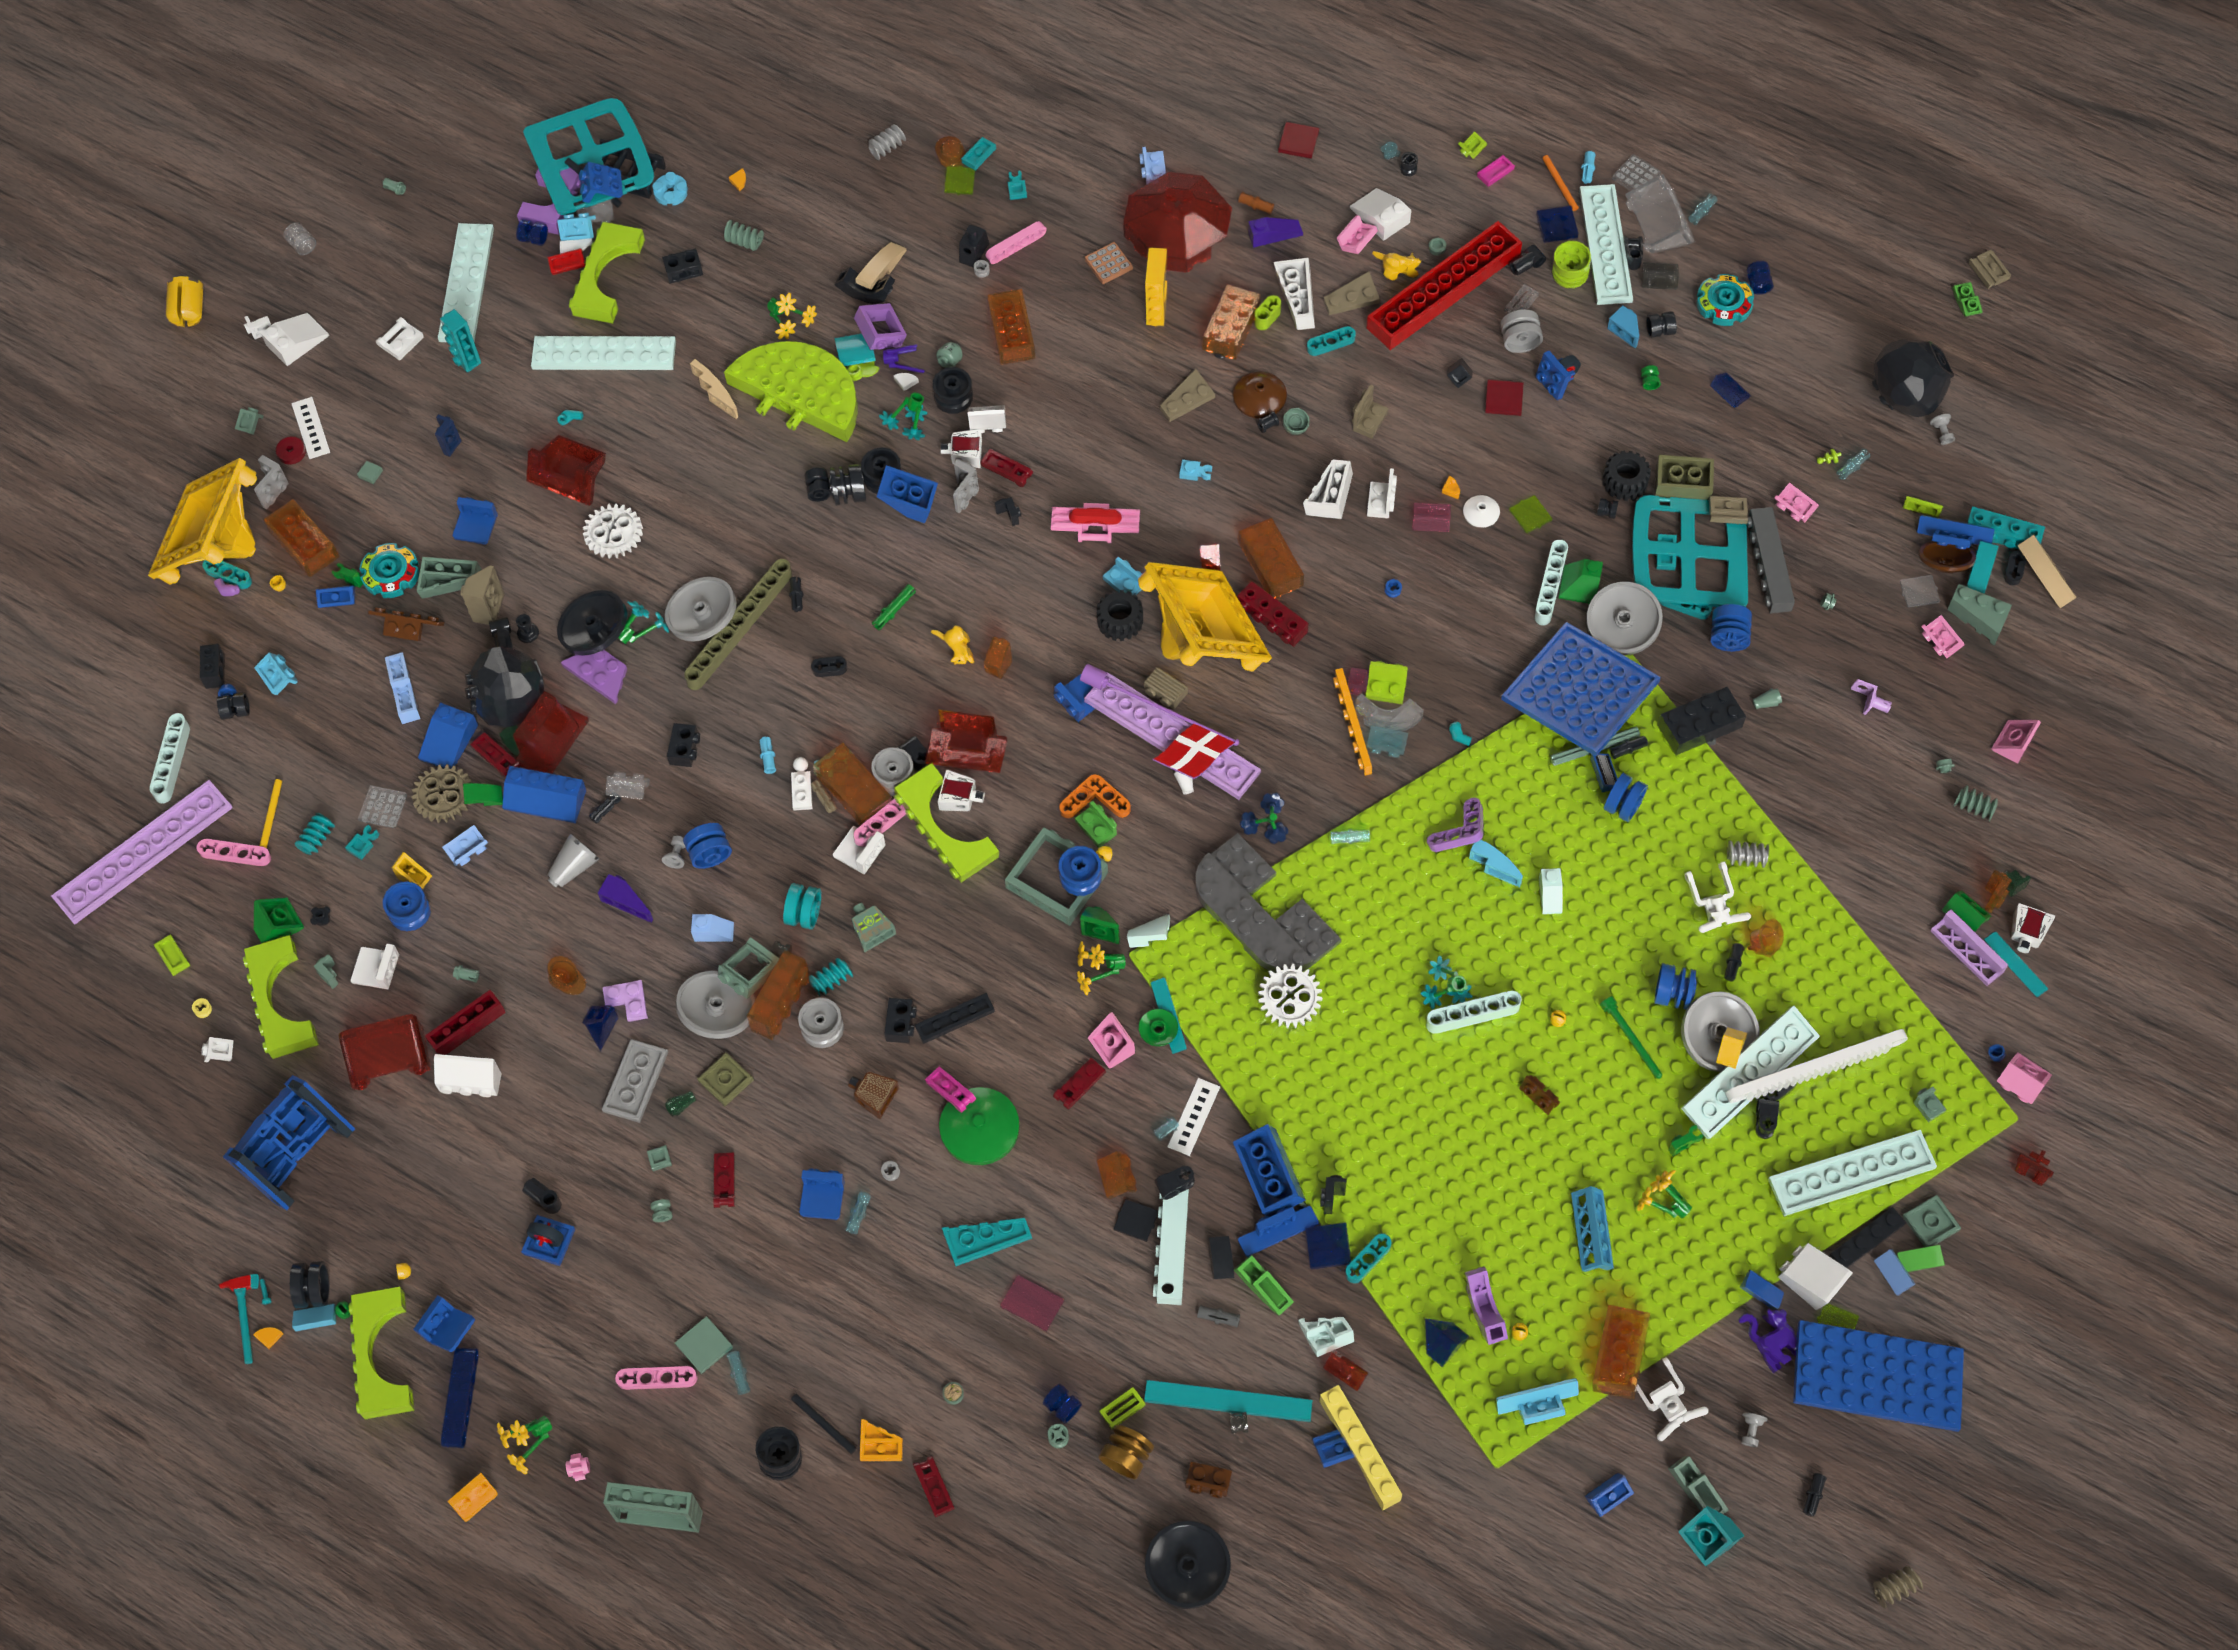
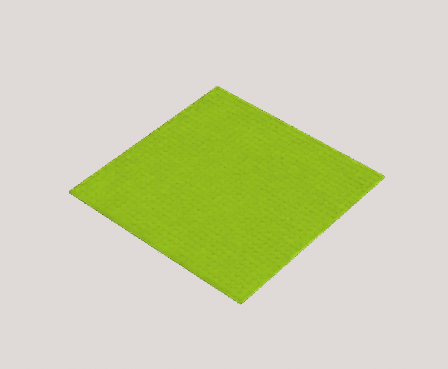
[1129,654,2018,1468]

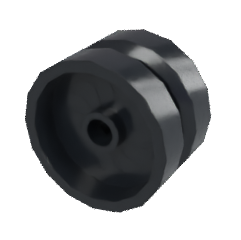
[933,367,973,414]
[861,447,902,494]
[289,1261,330,1308]

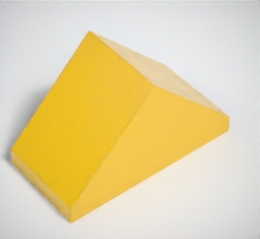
[391,852,432,889]
[1716,1027,1747,1069]

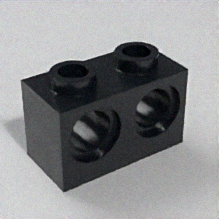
[662,248,703,284]
[200,644,225,689]
[667,723,700,767]
[884,998,917,1043]

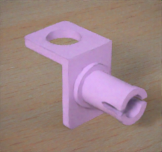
[1851,679,1892,715]

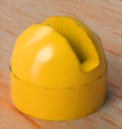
[270,575,286,592]
[1096,846,1112,862]
[1550,1010,1566,1027]
[396,1263,411,1280]
[1511,1323,1528,1341]

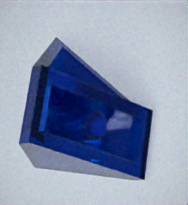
[582,1005,618,1052]
[1425,1318,1469,1367]

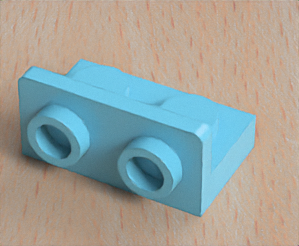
[557,213,596,241]
[1103,557,1142,596]
[254,653,298,695]

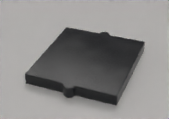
[1114,1199,1158,1242]

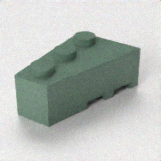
[417,557,482,599]
[1948,584,2012,645]

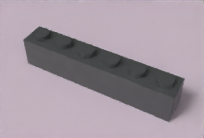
[1747,507,1795,613]

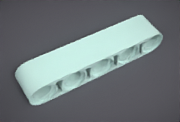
[1535,540,1568,625]
[150,713,190,803]
[1426,991,1522,1034]

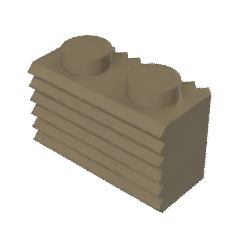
[1144,667,1188,710]

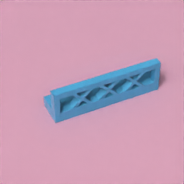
[1571,1186,1614,1272]

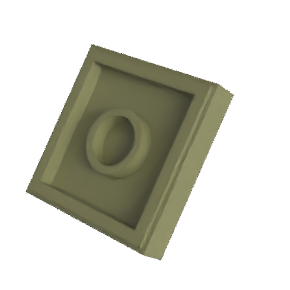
[697,1053,754,1107]

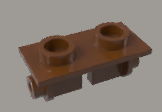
[1519,1075,1561,1115]

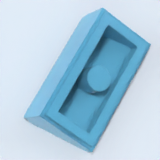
[292,1304,337,1331]

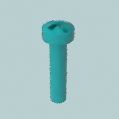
[260,1279,272,1305]

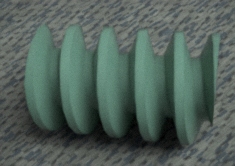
[724,220,764,251]
[1953,785,1998,822]

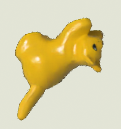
[1372,251,1421,280]
[931,625,975,665]

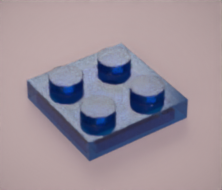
[1536,206,1579,243]
[1306,1222,1352,1270]

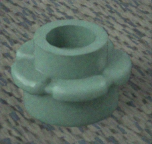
[1820,593,1837,610]
[1936,759,1955,773]

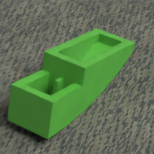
[1234,1255,1294,1316]

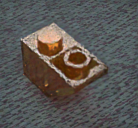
[984,636,1012,679]

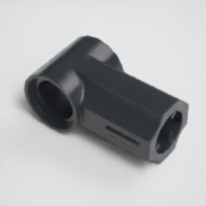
[1509,245,1546,276]
[489,617,513,648]
[522,1177,562,1214]

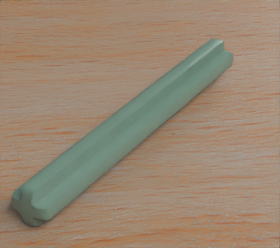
[1550,727,1640,766]

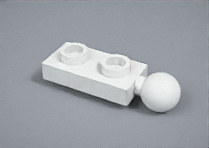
[791,757,813,811]

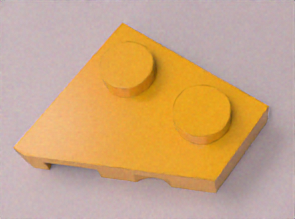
[860,1419,903,1461]

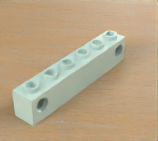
[1153,1183,1189,1305]

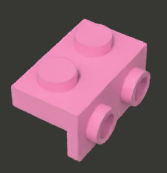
[1337,215,1378,254]
[1774,483,1819,523]
[1921,615,1965,659]

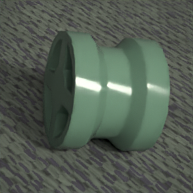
[650,1199,673,1222]
[1048,1424,1069,1448]

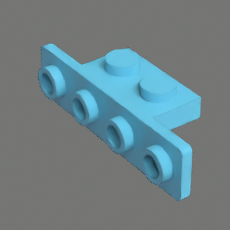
[1496,1378,1579,1425]

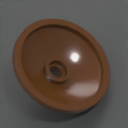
[1233,372,1287,418]
[1919,541,1976,573]

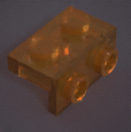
[1985,870,2012,913]
[1097,1151,1137,1199]

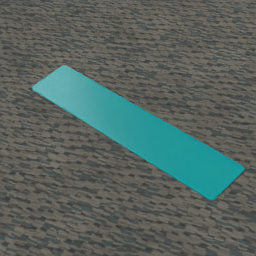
[1984,932,2048,997]
[1151,978,1187,1054]

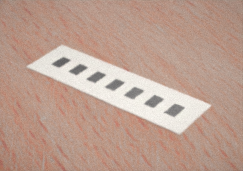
[292,397,330,459]
[1168,1078,1220,1156]

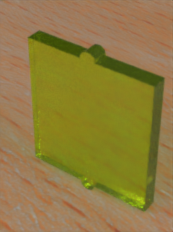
[944,166,975,195]
[1509,495,1552,533]
[1817,1304,1859,1330]

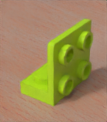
[1365,661,1408,705]

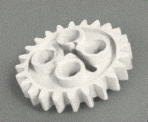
[583,504,643,559]
[1258,964,1322,1028]

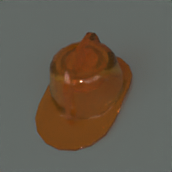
[935,136,966,169]
[1747,919,1784,958]
[547,956,586,995]

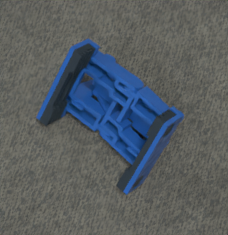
[223,1075,355,1210]

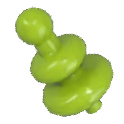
[1817,449,1841,464]

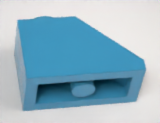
[1607,306,1639,348]

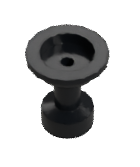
[516,614,539,643]

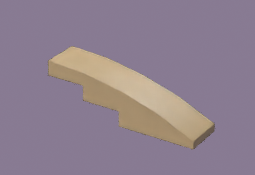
[856,242,906,289]
[690,359,738,419]
[2018,535,2076,608]

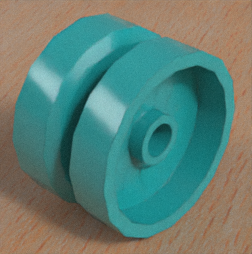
[783,883,821,930]

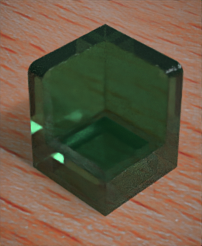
[499,725,531,757]
[1999,869,2031,897]

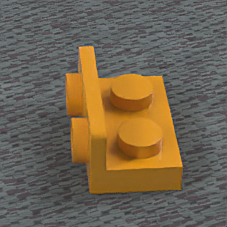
[448,1473,498,1522]

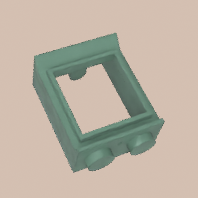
[718,937,780,999]

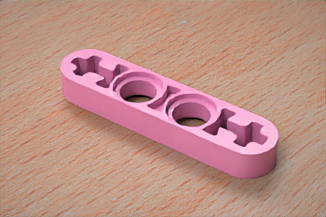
[985,221,1047,264]
[854,799,906,847]
[197,839,271,866]
[615,1366,697,1390]

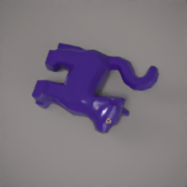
[1738,1309,1797,1373]

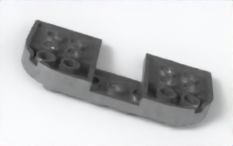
[1196,833,1342,973]

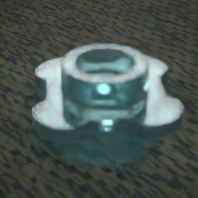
[1381,142,1400,160]

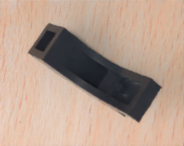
[834,267,895,304]

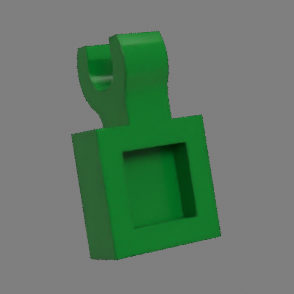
[331,563,363,588]
[1668,1125,1704,1156]

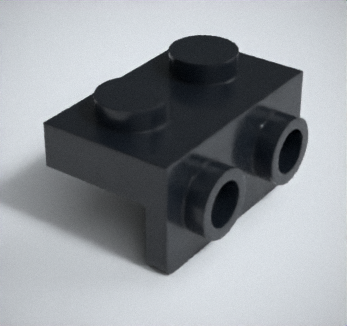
[1320,1175,1347,1214]

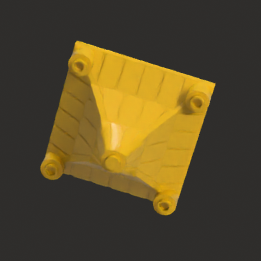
[148,458,257,585]
[1138,562,1272,671]

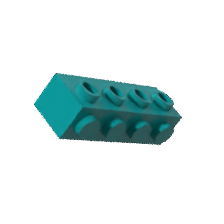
[440,309,481,373]
[1967,506,2045,550]

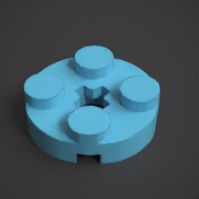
[652,172,688,206]

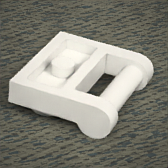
[376,317,424,360]

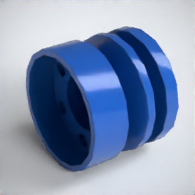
[1711,604,1752,652]
[1654,963,1697,1010]

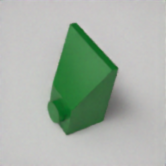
[1559,559,1603,604]
[254,898,304,943]
[1080,906,1120,944]

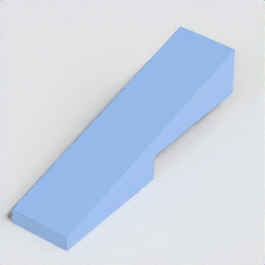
[385,652,420,724]

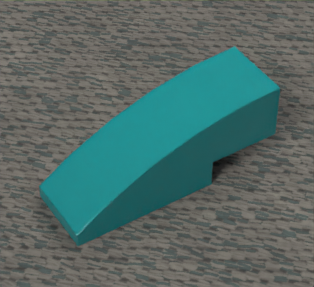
[1966,541,1999,594]

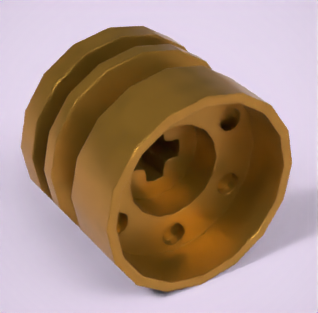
[1098,1425,1154,1480]

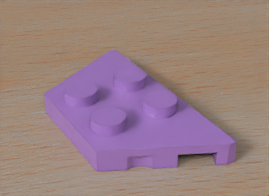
[561,650,627,704]

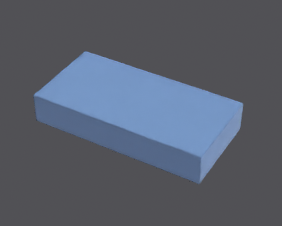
[1874,1249,1915,1296]

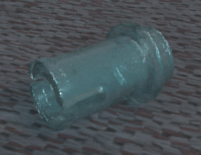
[1153,1117,1179,1141]

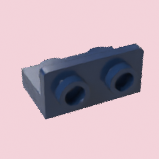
[435,414,461,457]

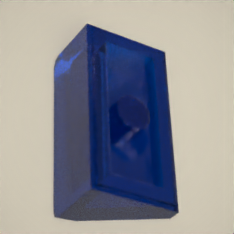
[1710,373,1751,408]

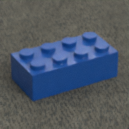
[1233,1124,1306,1217]

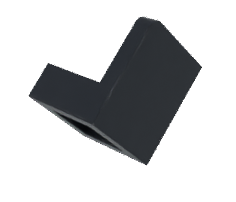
[1447,358,1473,388]

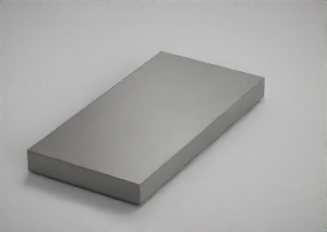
[602,1039,668,1123]

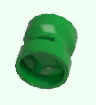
[1641,365,1661,390]

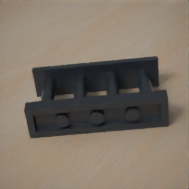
[599,139,666,199]

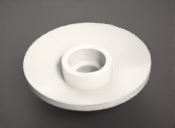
[1463,495,1500,528]

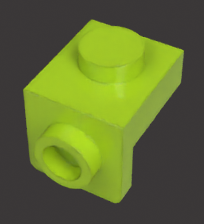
[1458,131,1488,159]

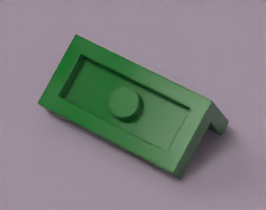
[1942,890,1991,932]

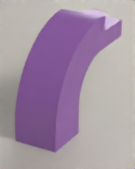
[1465,1266,1508,1345]

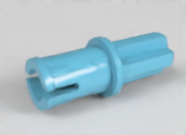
[1581,151,1596,184]
[760,736,776,774]

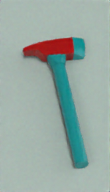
[219,1274,259,1364]

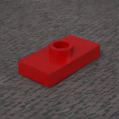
[548,248,586,275]

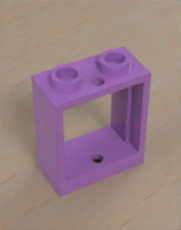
[854,303,907,350]

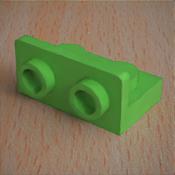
[1075,801,1117,848]

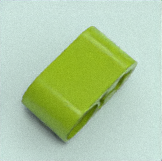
[1254,295,1281,330]

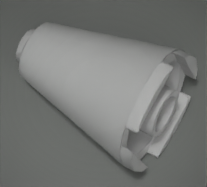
[547,834,600,887]

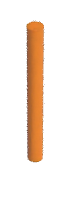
[1542,155,1579,211]

